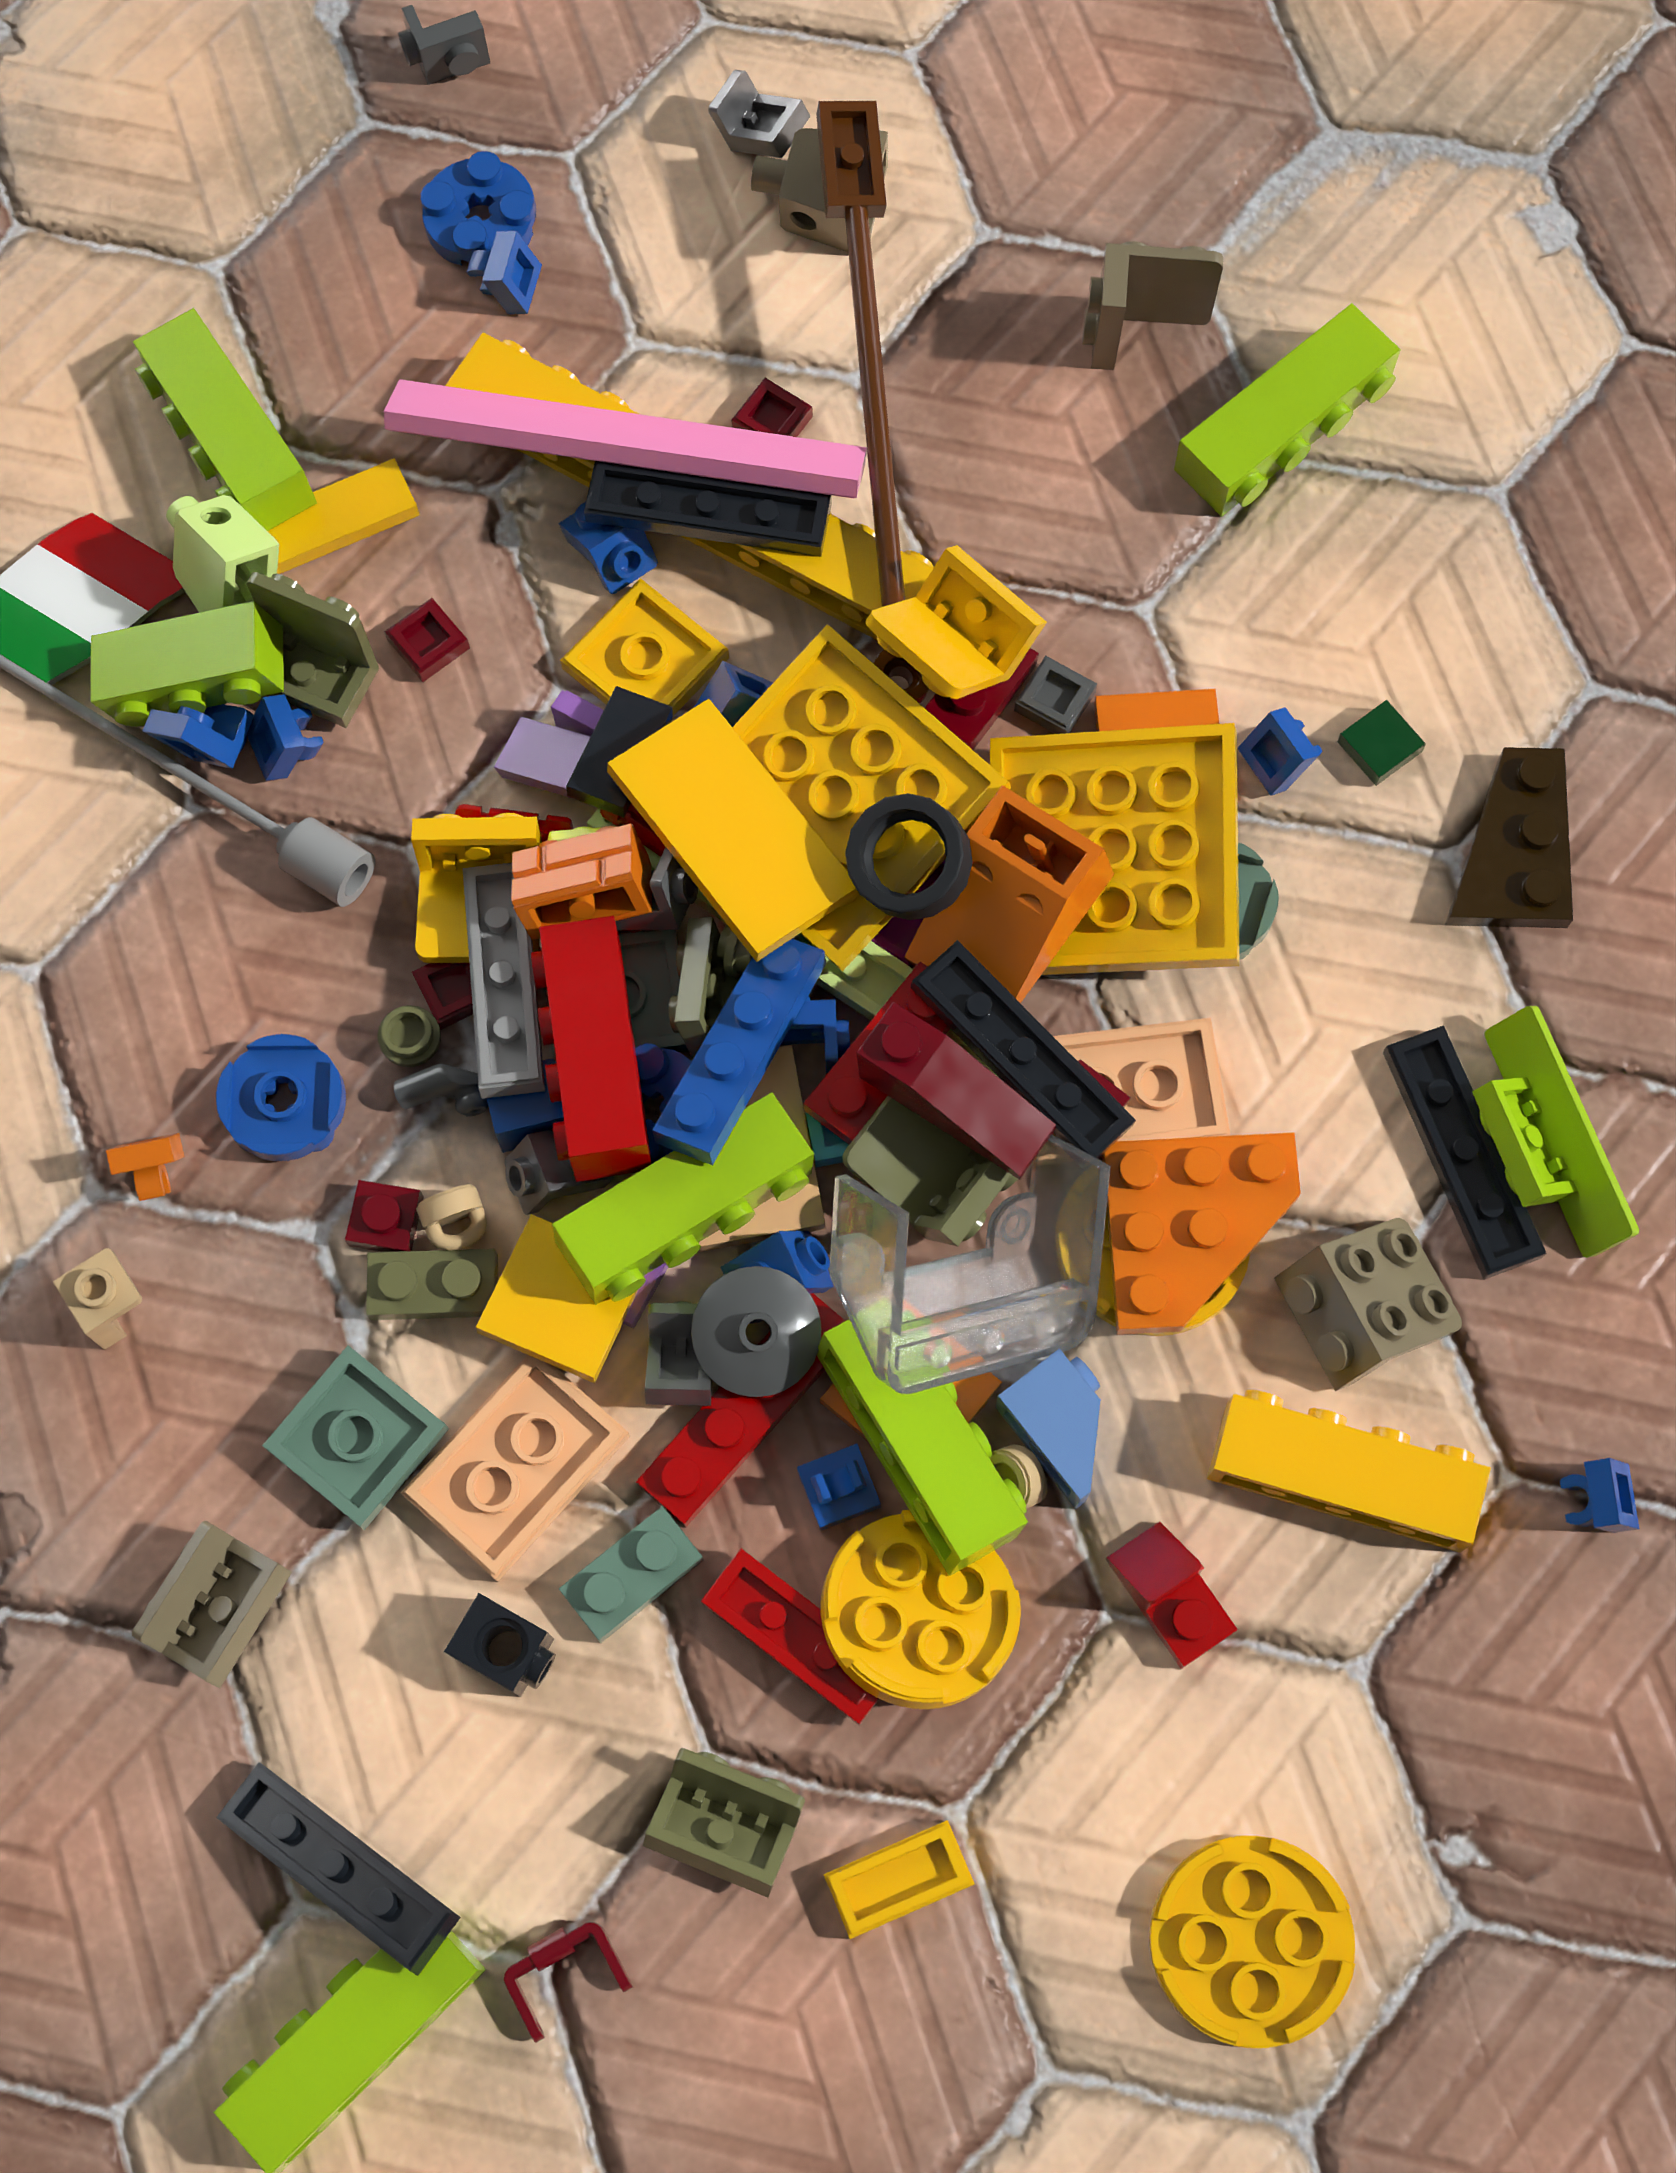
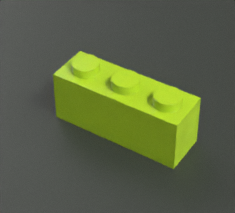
[91,601,284,727]

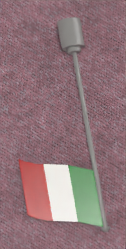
[0,513,375,907]

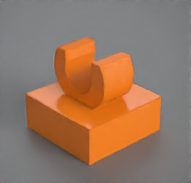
[106,1133,185,1201]

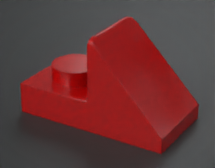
[1106,1521,1238,1669]

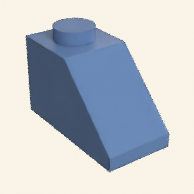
[995,1348,1101,1509]

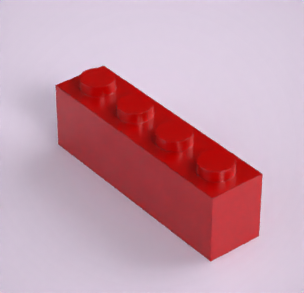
[531,915,652,1182]

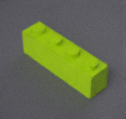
[1174,303,1401,517]
[133,308,317,531]
[552,1092,814,1305]
[817,1297,1028,1576]
[213,1931,486,2173]

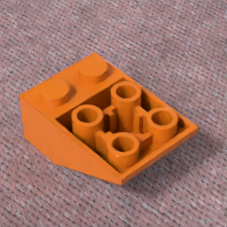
[904,785,1114,1003]

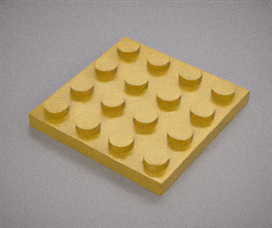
[732,624,1011,972]
[990,723,1240,975]

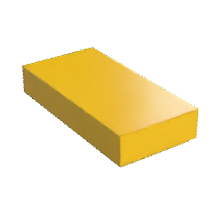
[823,1820,975,1939]

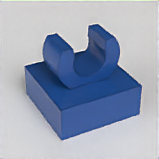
[466,231,542,314]
[247,695,324,781]
[1237,707,1323,796]
[797,1444,881,1531]
[1560,1458,1639,1533]

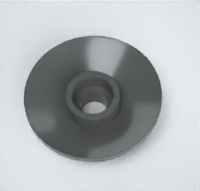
[691,1266,821,1397]

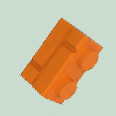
[511,824,652,940]

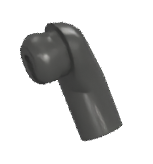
[393,1064,489,1117]

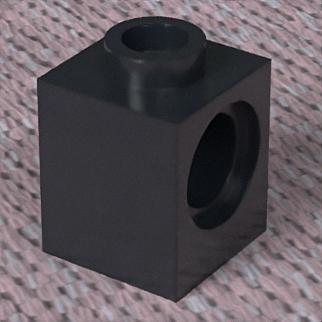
[444,1593,556,1697]

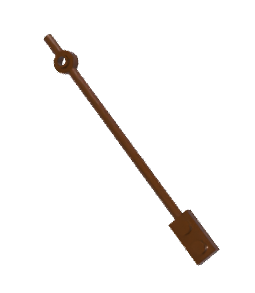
[816,101,929,704]

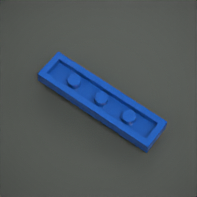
[652,939,826,1166]

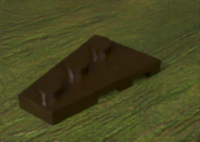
[1445,747,1573,928]

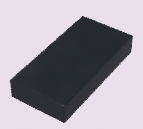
[566,686,673,818]

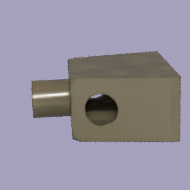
[751,128,888,252]

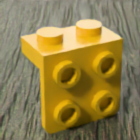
[865,545,1047,699]
[411,813,542,963]

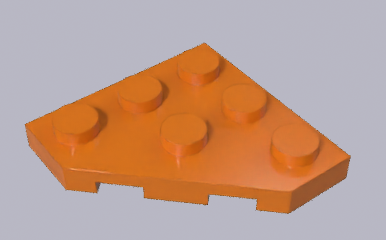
[1102,1132,1301,1335]

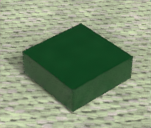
[1337,700,1426,786]

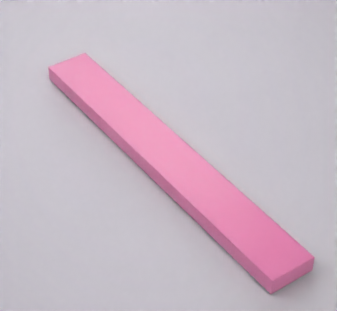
[384,379,867,499]

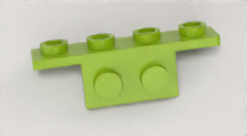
[1472,1006,1639,1258]

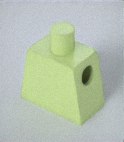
[166,495,279,613]

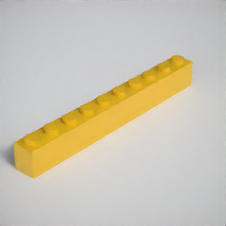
[445,332,934,640]

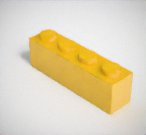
[1207,1390,1491,1553]

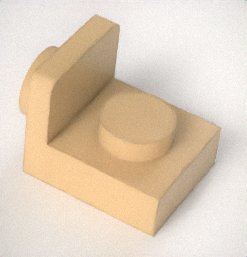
[53,1248,142,1350]

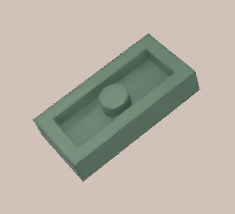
[559,1506,704,1643]

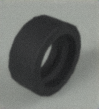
[845,793,973,920]

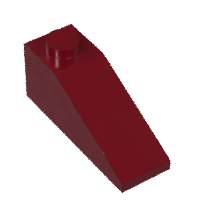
[856,1002,1056,1180]

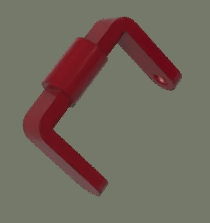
[504,1922,633,2043]

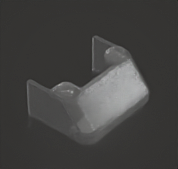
[829,1134,1111,1394]

